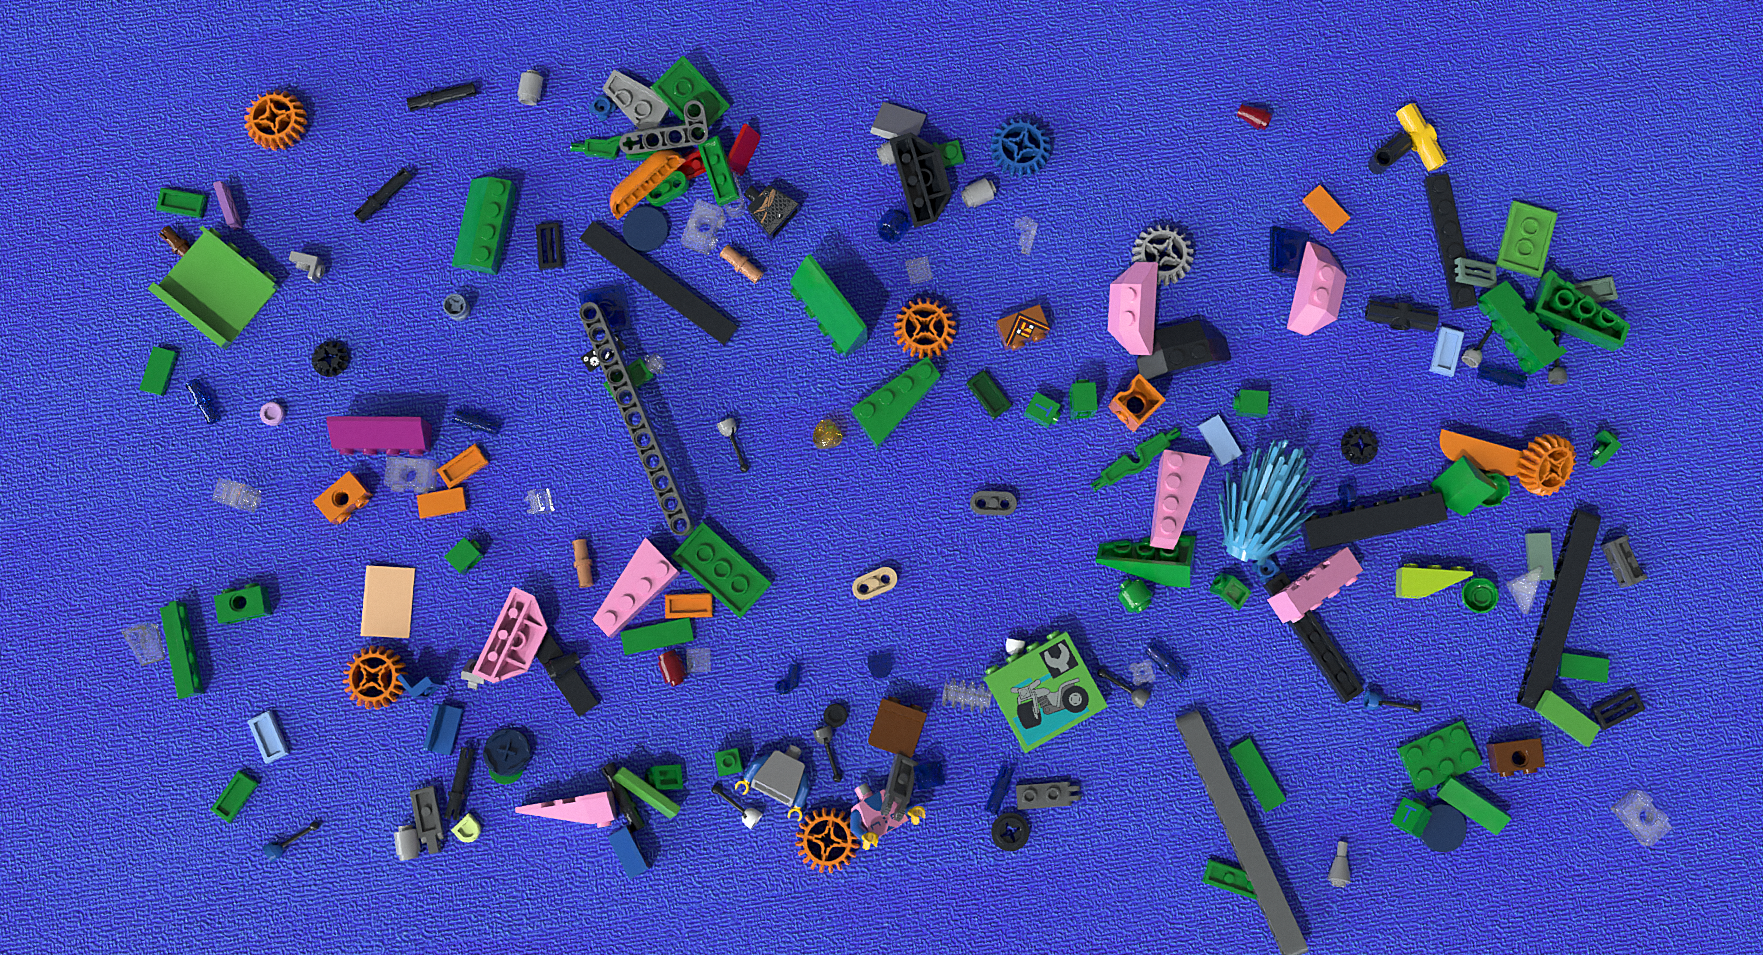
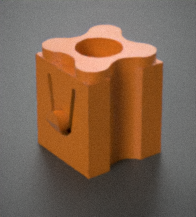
[1108,373,1166,432]

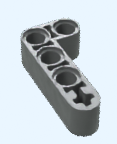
[619,98,709,154]

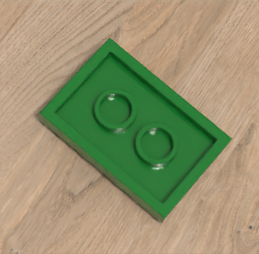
[650,56,730,138]
[1396,720,1483,793]

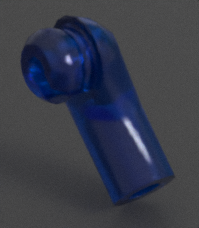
[774,664,801,695]

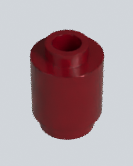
[658,650,688,687]

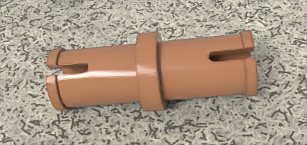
[719,244,764,284]
[572,539,594,588]

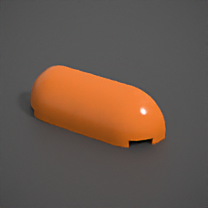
[610,150,686,220]
[1439,429,1524,476]

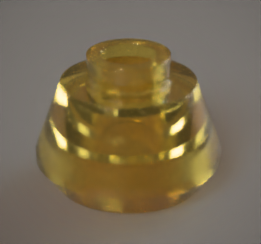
[813,419,843,449]

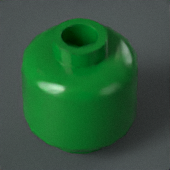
[1118,578,1153,614]

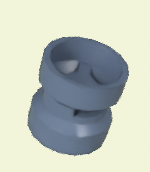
[443,294,471,321]

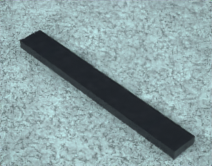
[579,221,738,346]

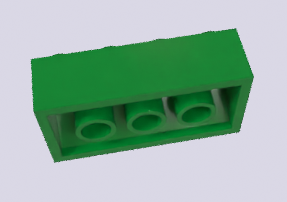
[452,177,517,275]

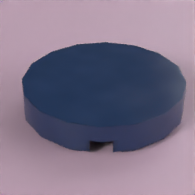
[622,207,669,253]
[483,729,531,777]
[1420,804,1467,853]

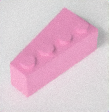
[592,537,680,638]

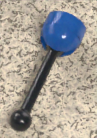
[1363,690,1421,713]
[262,821,319,863]

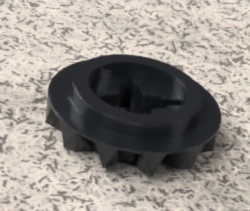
[311,341,349,377]
[1341,427,1379,465]
[991,813,1029,851]

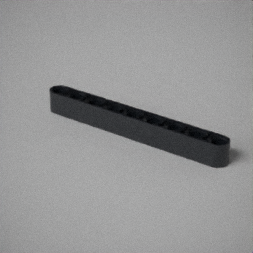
[1517,507,1601,710]

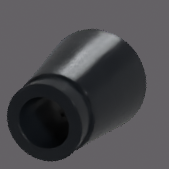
[544,651,581,681]

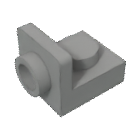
[289,251,325,283]

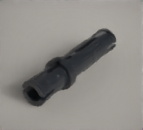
[406,82,477,112]
[353,167,413,224]
[444,747,476,820]
[601,762,646,833]

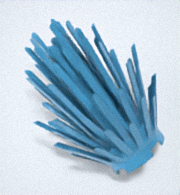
[1219,439,1316,565]

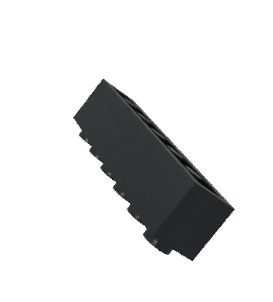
[1300,490,1448,552]

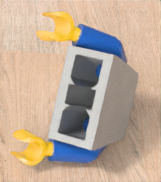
[735,745,809,821]

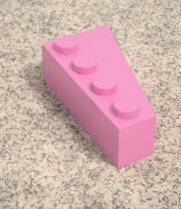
[1150,450,1211,550]
[1267,547,1363,623]

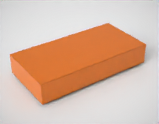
[1302,185,1350,234]
[437,444,489,489]
[416,487,467,519]
[665,593,713,619]

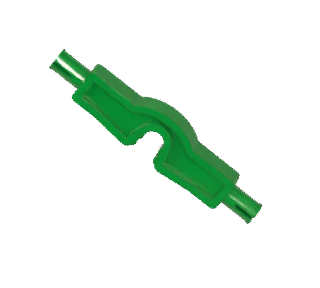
[570,136,673,161]
[1090,427,1181,492]

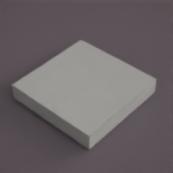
[870,102,926,139]

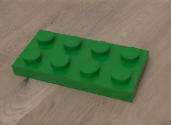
[671,522,772,619]

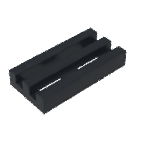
[536,223,563,271]
[1590,688,1645,731]

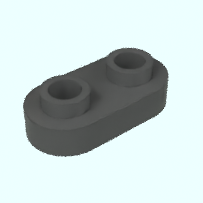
[970,491,1017,516]

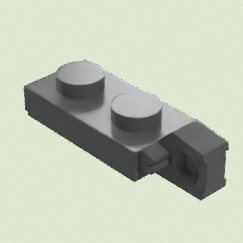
[410,786,444,854]

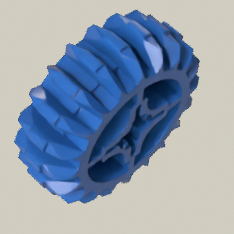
[990,117,1051,179]

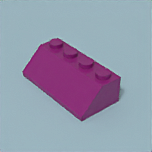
[326,416,432,456]

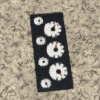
[580,334,626,372]

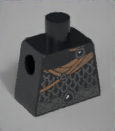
[744,185,800,241]

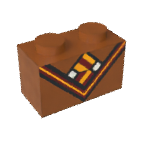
[996,304,1050,351]

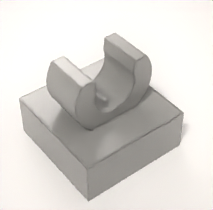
[461,659,486,690]

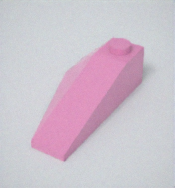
[515,791,617,828]

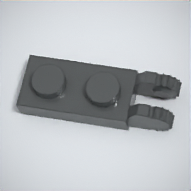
[880,753,918,822]

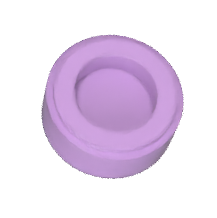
[260,402,285,426]

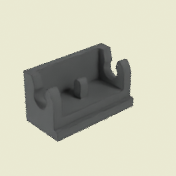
[1600,535,1648,588]

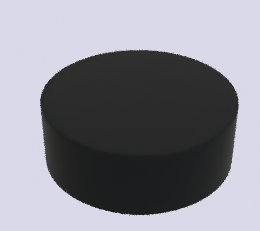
[824,704,847,728]

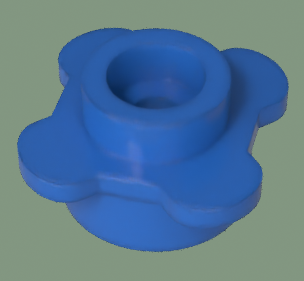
[589,95,616,121]
[1252,556,1280,583]

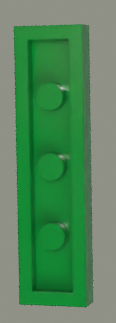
[160,601,204,700]

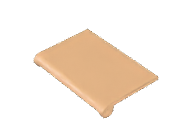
[360,566,415,638]

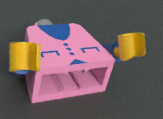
[850,783,925,850]

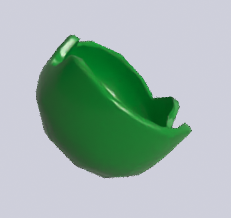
[1479,472,1510,508]
[1462,578,1499,614]

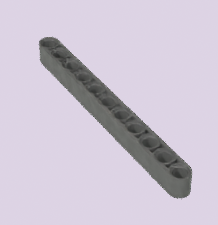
[579,302,695,536]
[1175,709,1309,955]

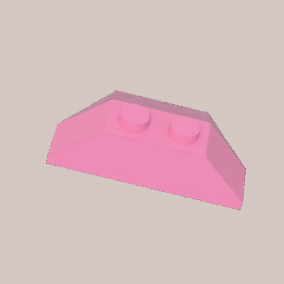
[1287,241,1347,336]
[1108,262,1158,355]
[472,587,548,683]

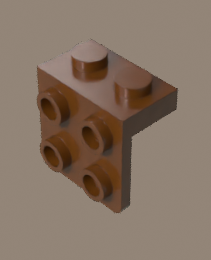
[868,696,927,758]

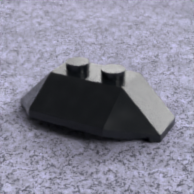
[889,133,952,228]
[1136,320,1231,381]

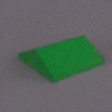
[1431,455,1498,517]

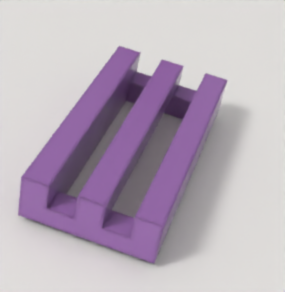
[213,181,242,231]

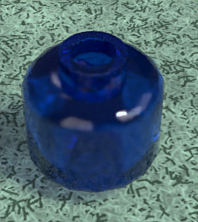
[877,209,910,243]

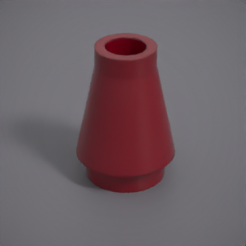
[1237,104,1273,130]

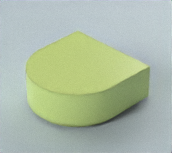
[451,813,481,842]

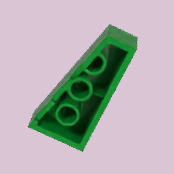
[1529,270,1631,352]
[1477,281,1568,376]
[851,357,941,451]

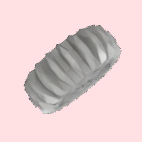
[1131,224,1194,286]

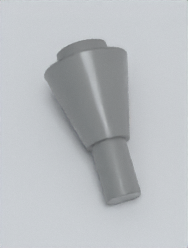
[1327,841,1351,887]

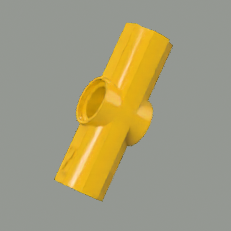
[1396,103,1447,172]

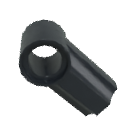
[1368,132,1414,175]

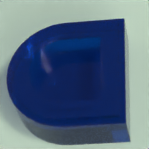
[867,653,892,679]

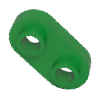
[645,171,689,206]

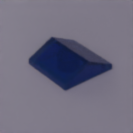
[1269,226,1309,278]
[579,284,632,337]

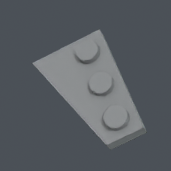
[603,70,670,142]

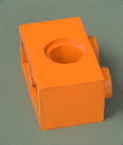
[313,471,373,525]

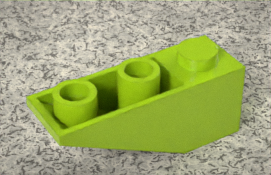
[1395,564,1473,599]

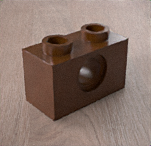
[1486,738,1546,777]

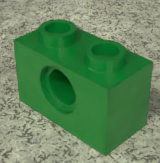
[1068,379,1098,420]
[214,583,272,625]

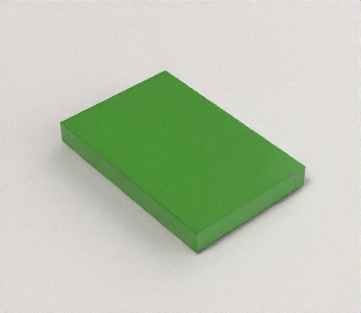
[1495,200,1558,279]

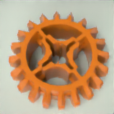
[244,89,308,151]
[894,298,956,360]
[1516,433,1577,496]
[342,646,408,710]
[795,808,860,873]

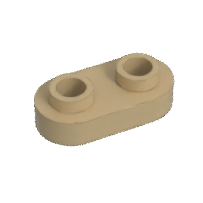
[852,567,897,600]

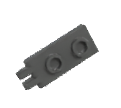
[1015,782,1081,810]

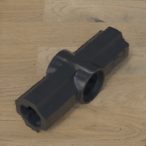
[1364,300,1439,333]

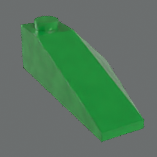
[1096,535,1196,588]

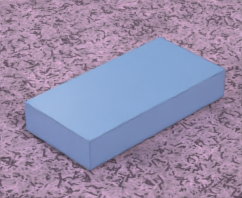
[1429,326,1464,377]
[1198,414,1242,467]
[248,711,290,764]

